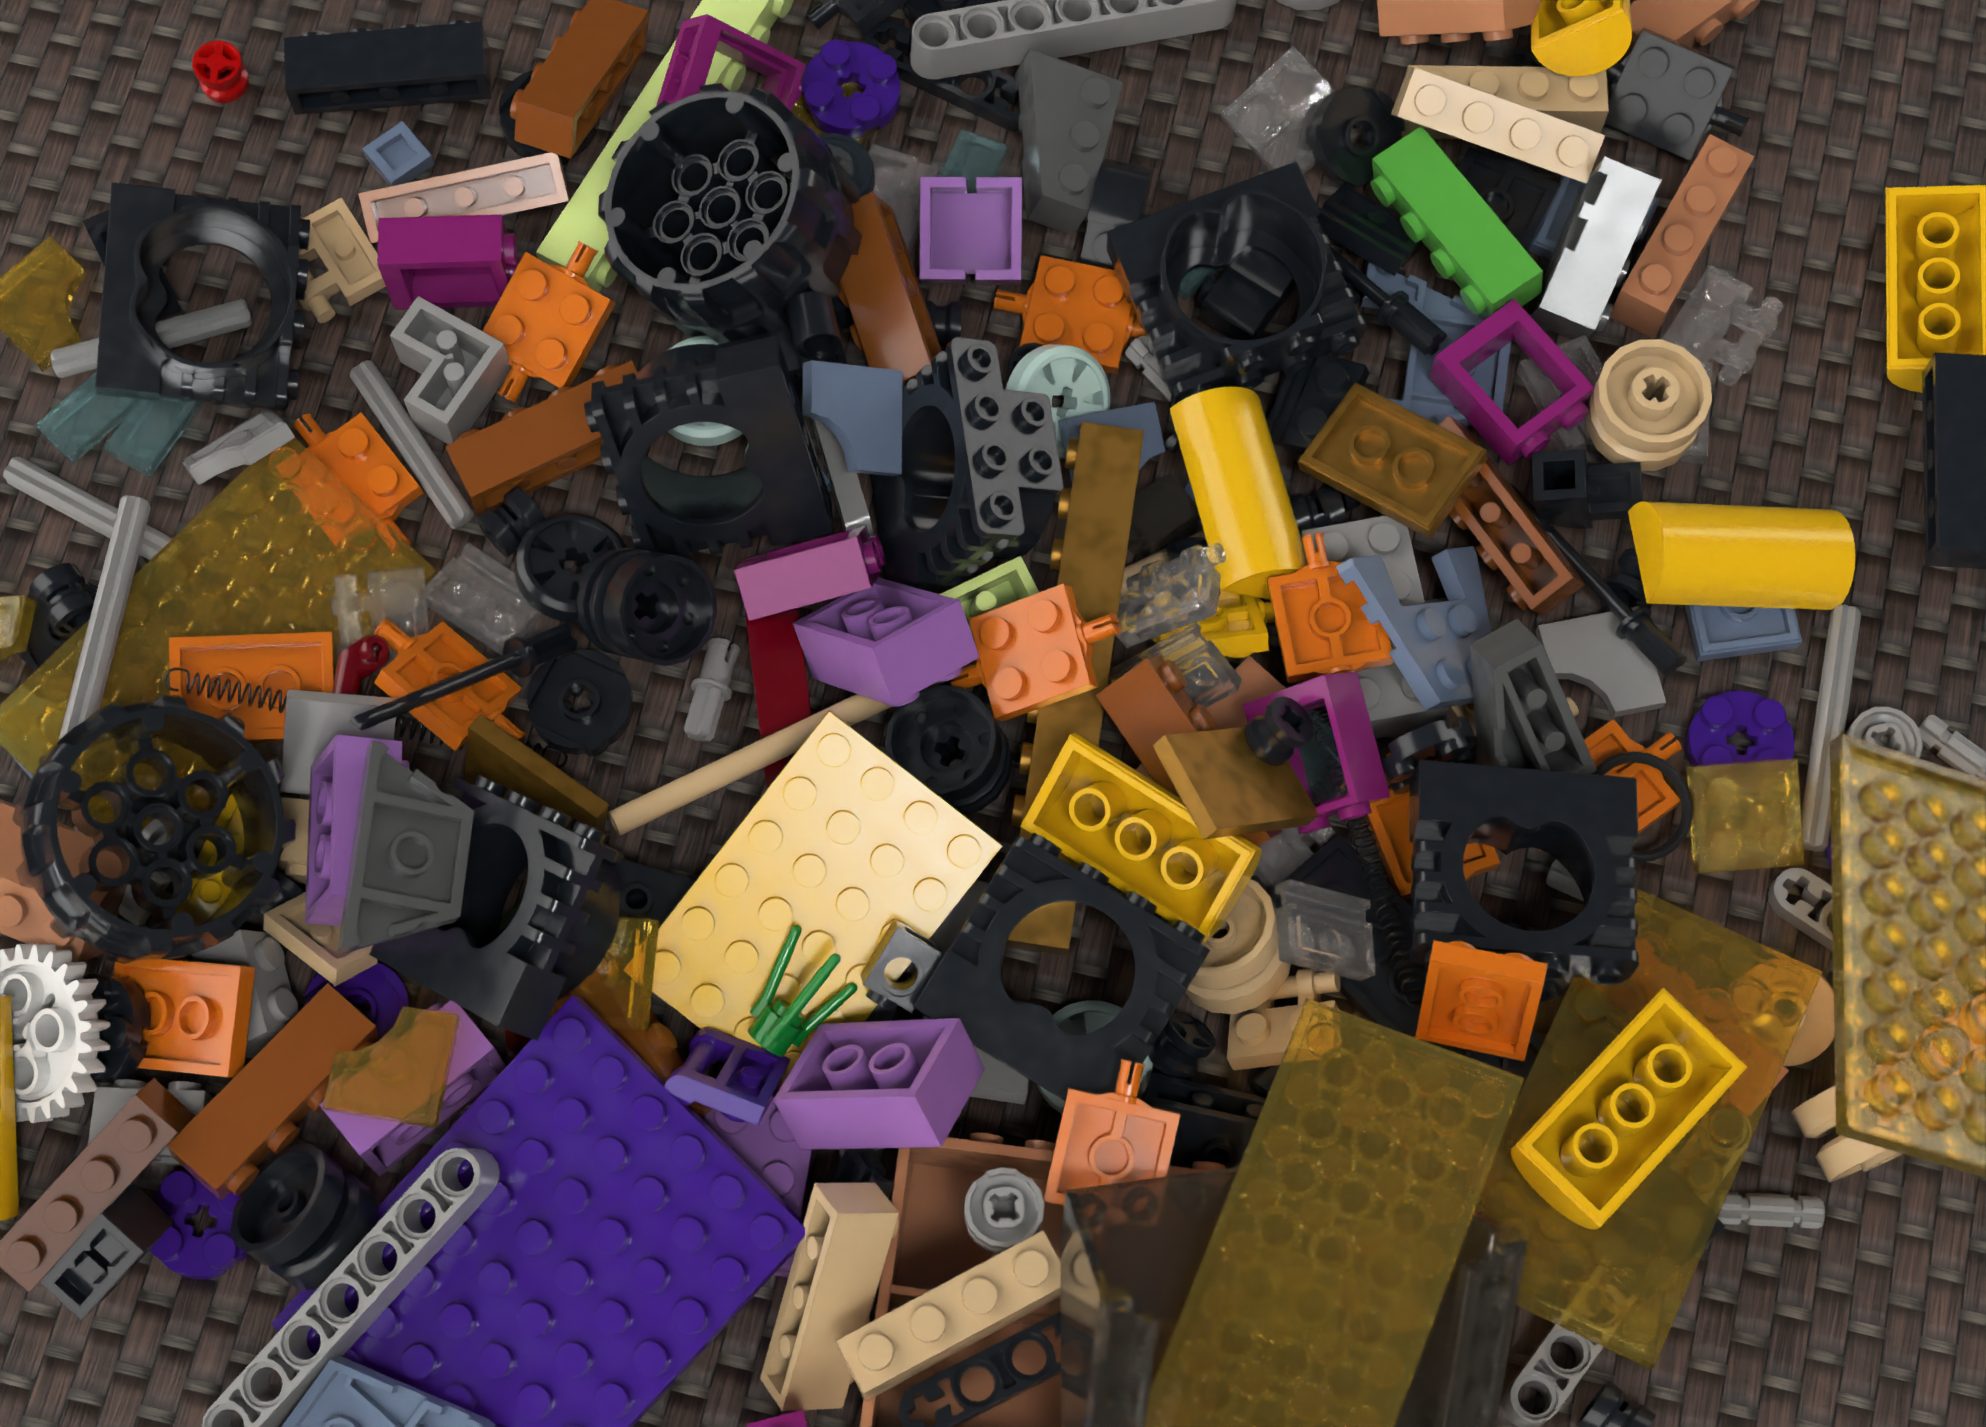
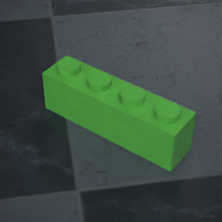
[1371,126,1543,318]

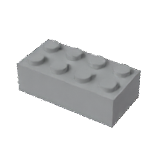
[1301,515,1449,739]

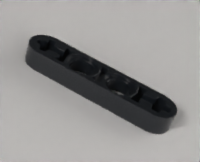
[865,21,1021,132]
[898,1304,1107,1427]

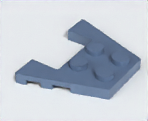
[1361,261,1511,427]
[1336,546,1491,711]
[281,1356,495,1427]

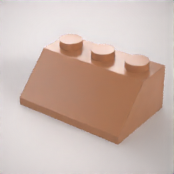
[1377,0,1542,44]
[0,799,128,962]

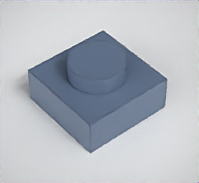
[362,121,435,187]

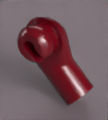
[332,635,390,695]

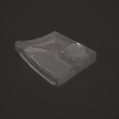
[1221,46,1361,175]

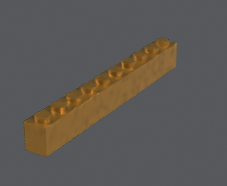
[1005,422,1144,956]

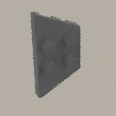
[337,740,474,953]

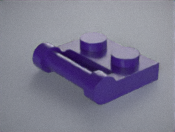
[664,1028,791,1126]

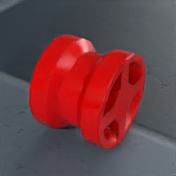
[192,40,249,103]

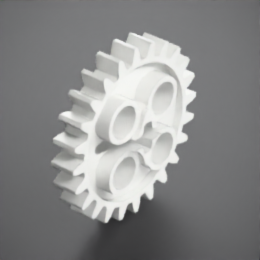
[0,943,110,1123]

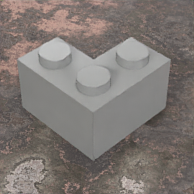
[390,296,511,445]

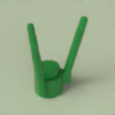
[748,925,858,1057]

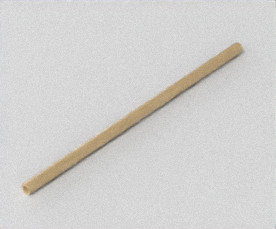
[608,530,1206,836]

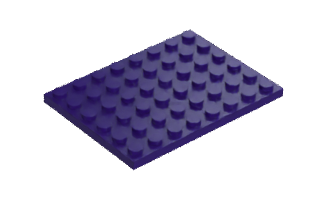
[271,995,805,1427]

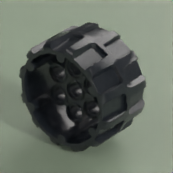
[598,83,862,344]
[12,694,296,964]

